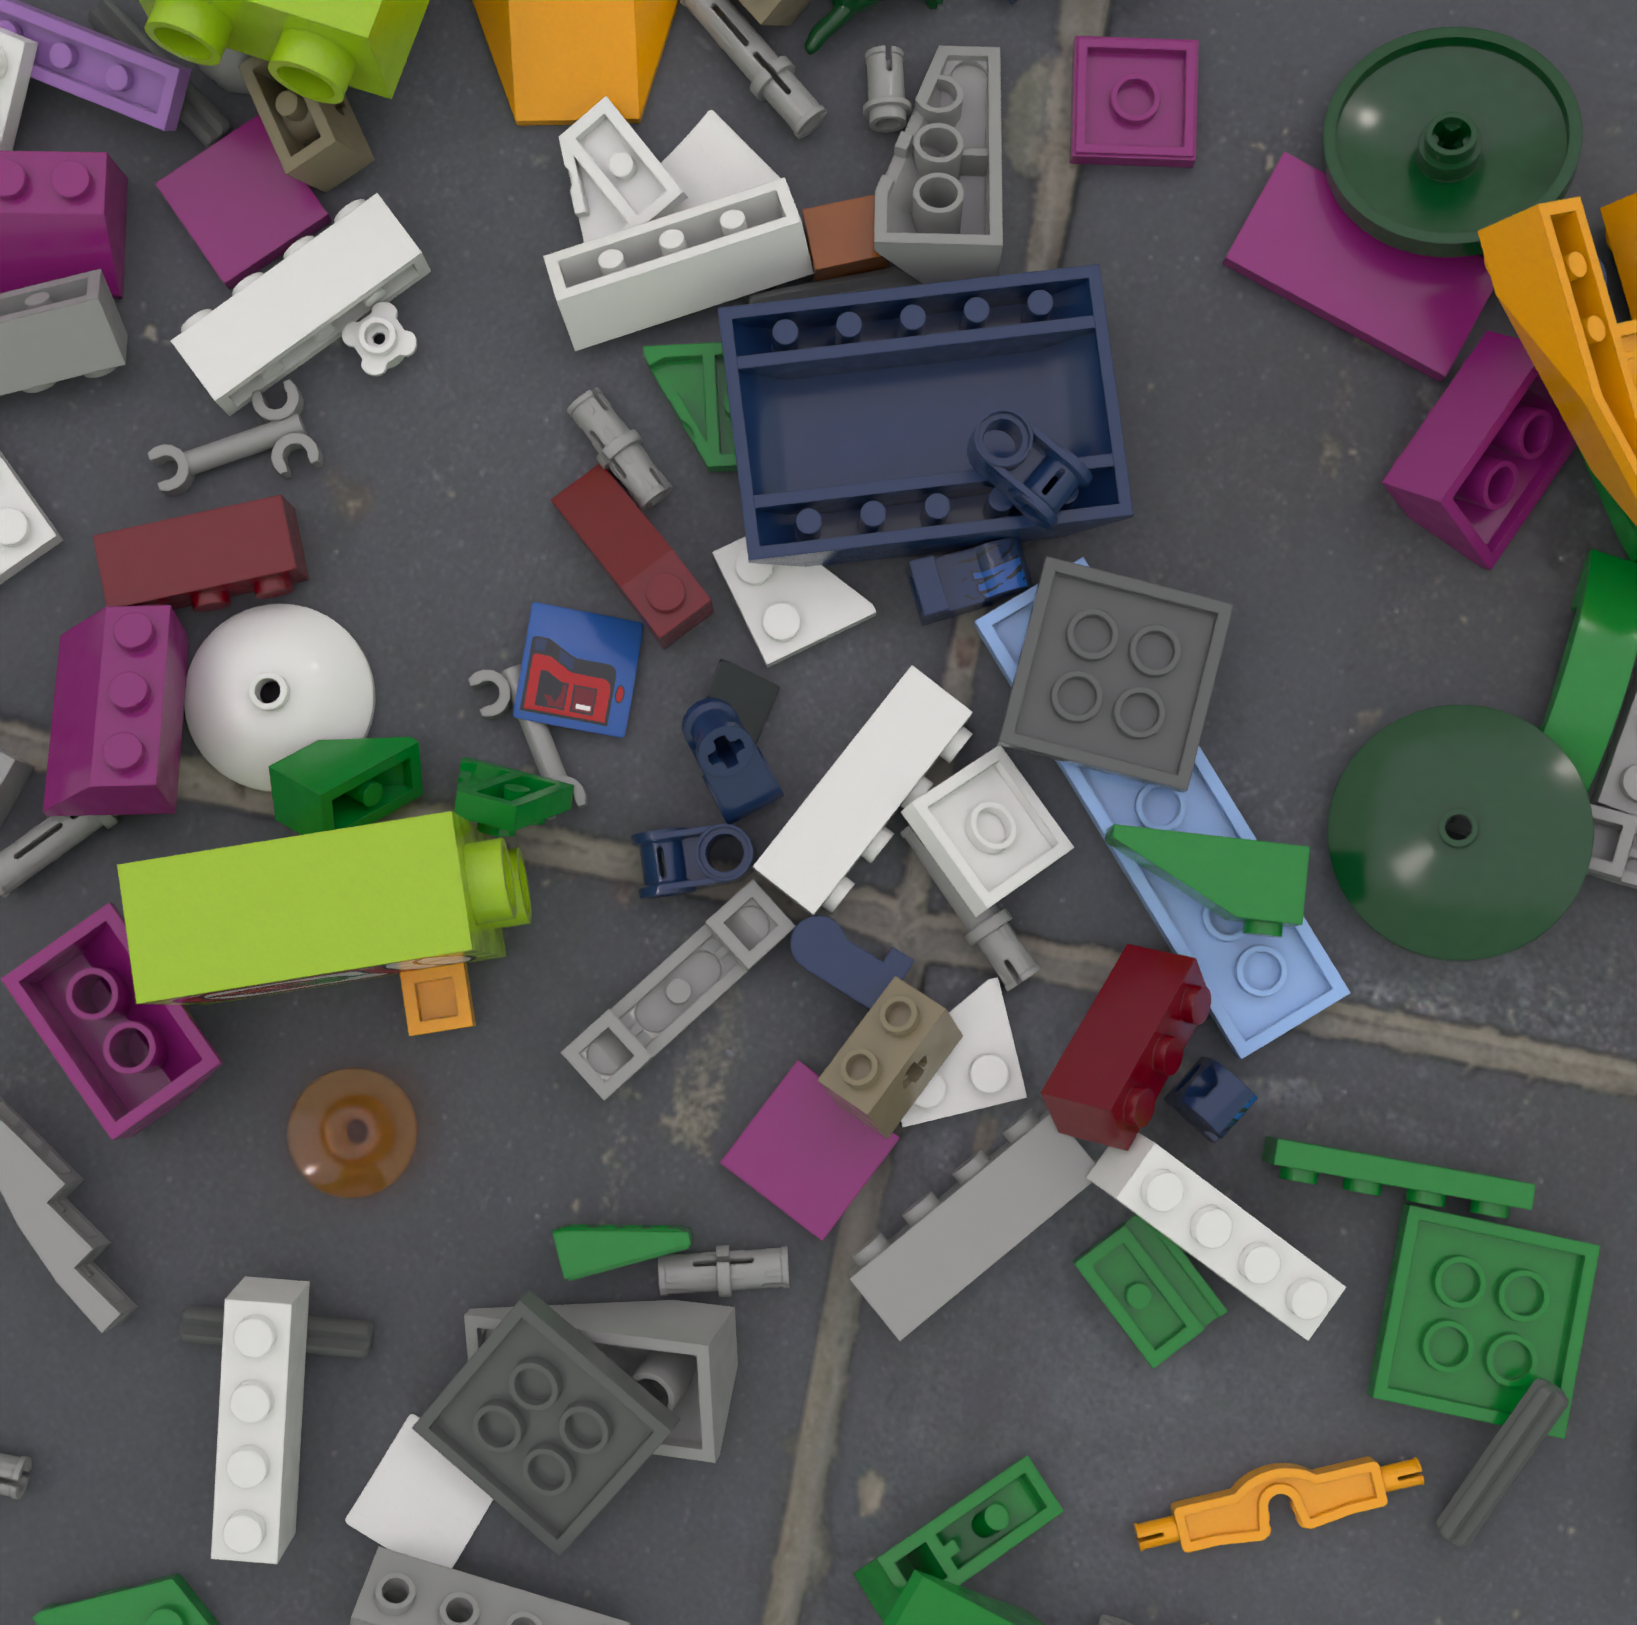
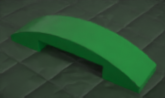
[1537,549,1637,792]

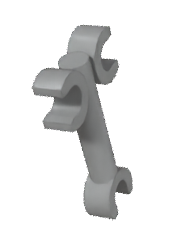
[147,379,324,496]
[468,664,588,820]

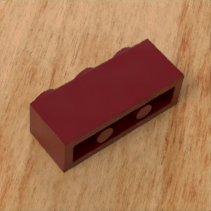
[93,495,309,612]
[1040,944,1212,1151]

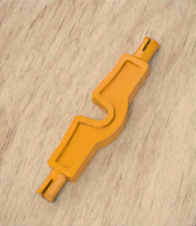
[1133,1456,1424,1553]

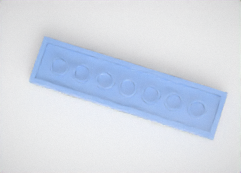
[973,557,1350,1059]

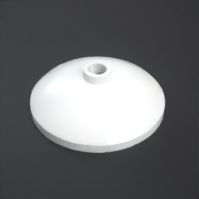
[184,604,376,792]

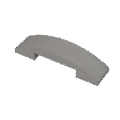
[560,879,796,1101]

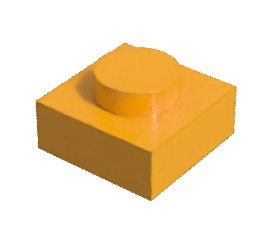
[400,962,476,1036]

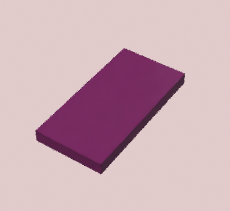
[1222,151,1494,382]

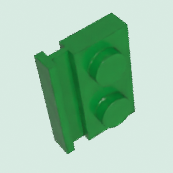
[1072,1214,1228,1369]

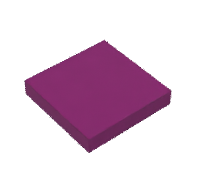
[1070,36,1199,168]
[155,114,332,290]
[720,1060,900,1241]

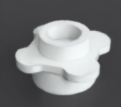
[342,302,417,376]

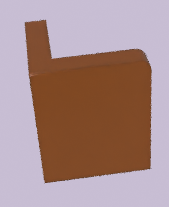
[802,195,889,282]

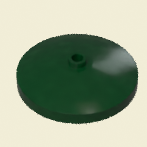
[1322,27,1583,257]
[1328,705,1594,962]

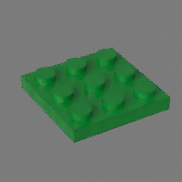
[1367,1203,1600,1439]

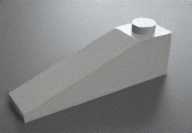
[874,45,1003,284]
[464,1300,738,1463]

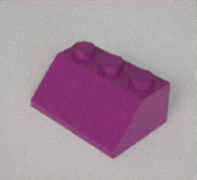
[0,151,128,299]
[1382,330,1577,571]
[43,605,189,816]
[1,902,224,1140]

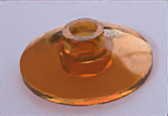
[287,1068,418,1198]

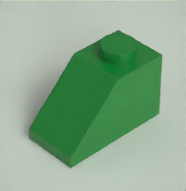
[268,737,423,835]

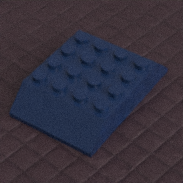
[718,264,1134,567]

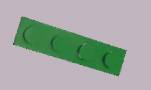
[1262,1136,1536,1219]

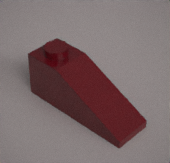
[551,464,714,650]

